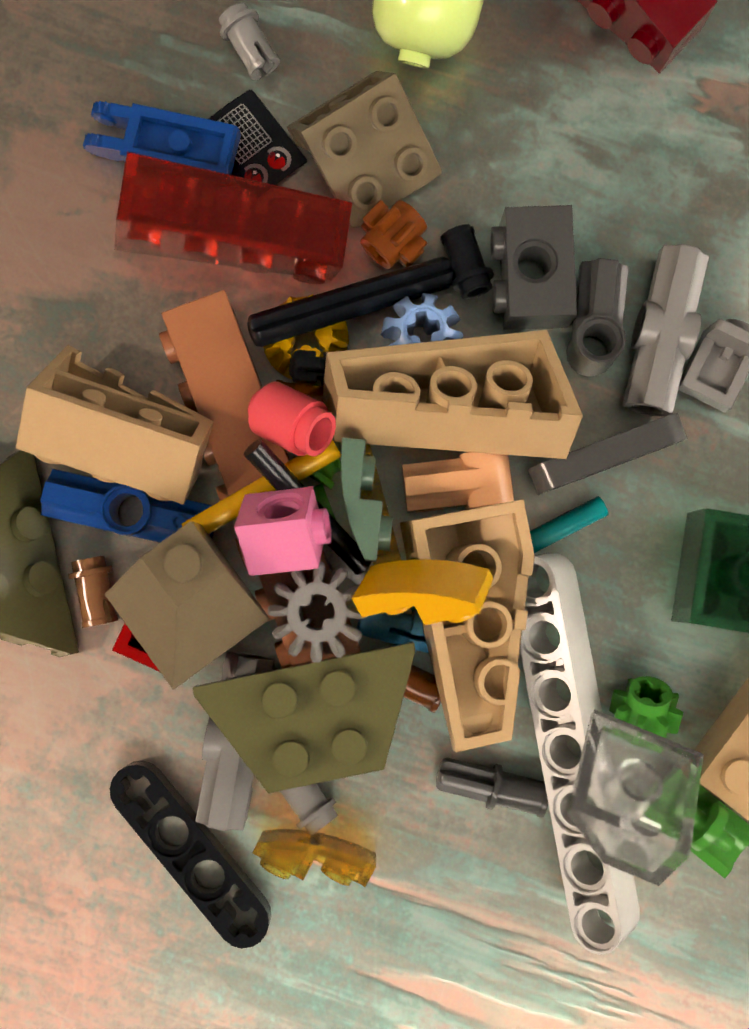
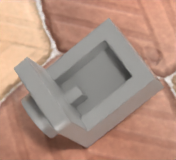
[678,319,749,413]

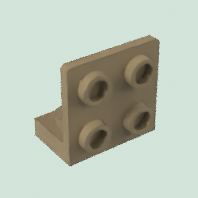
[287,71,442,228]

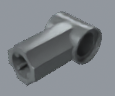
[566,258,629,377]

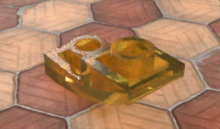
[252,829,376,887]

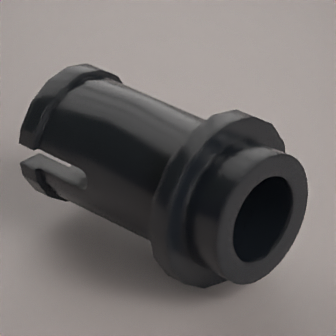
[440,224,494,299]

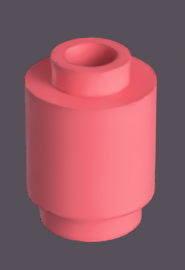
[248,381,336,456]

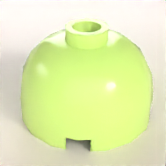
[372,0,484,69]

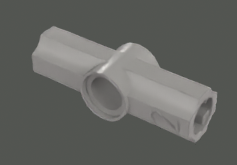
[623,244,709,417]
[195,652,275,831]

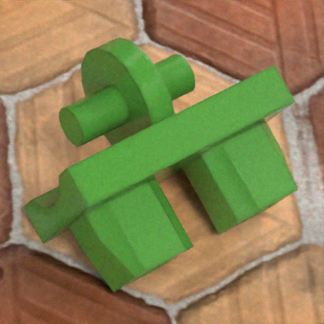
[639,765,749,879]

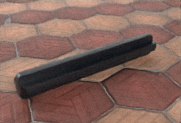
[247,257,455,347]

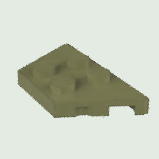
[0,450,79,657]
[193,642,416,793]

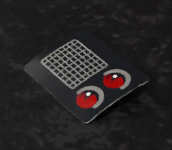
[208,90,307,202]

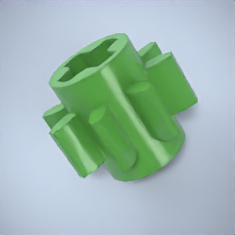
[609,676,684,747]

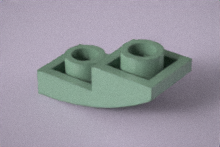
[341,437,393,562]

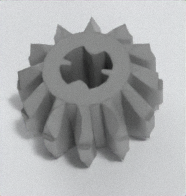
[267,562,368,663]

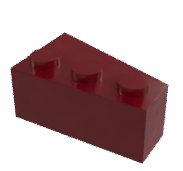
[577,0,718,74]

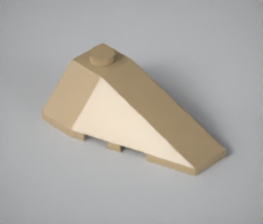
[400,499,535,752]

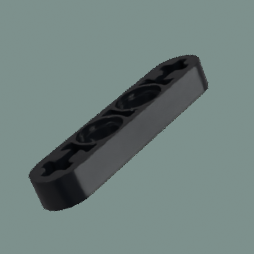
[110,761,272,949]

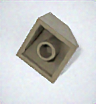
[104,521,270,690]

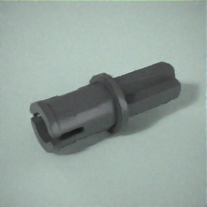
[436,758,548,818]

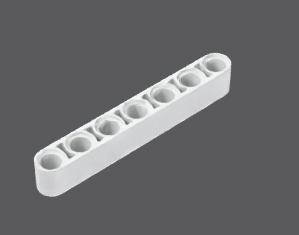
[520,553,640,955]

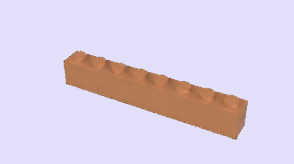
[159,290,362,668]

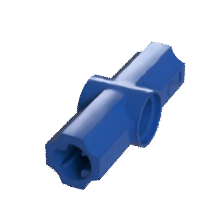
[41,469,214,543]

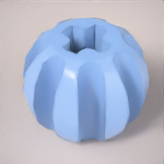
[381,293,464,346]

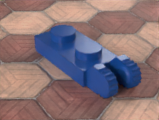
[83,101,241,186]

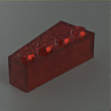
[114,152,352,284]

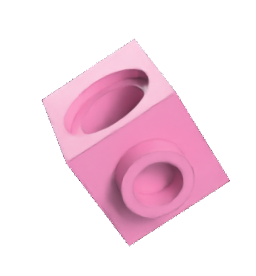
[234,486,332,576]

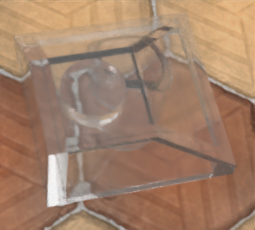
[568,709,704,886]

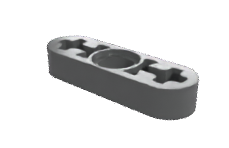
[528,413,688,495]

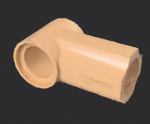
[402,452,514,513]

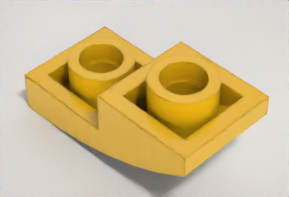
[352,559,494,625]

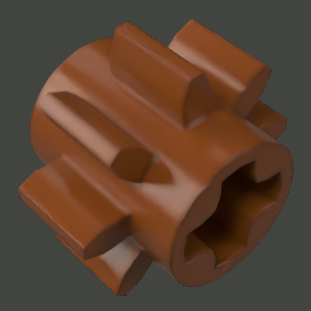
[360,200,427,269]

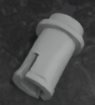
[219,3,280,80]
[280,784,338,836]

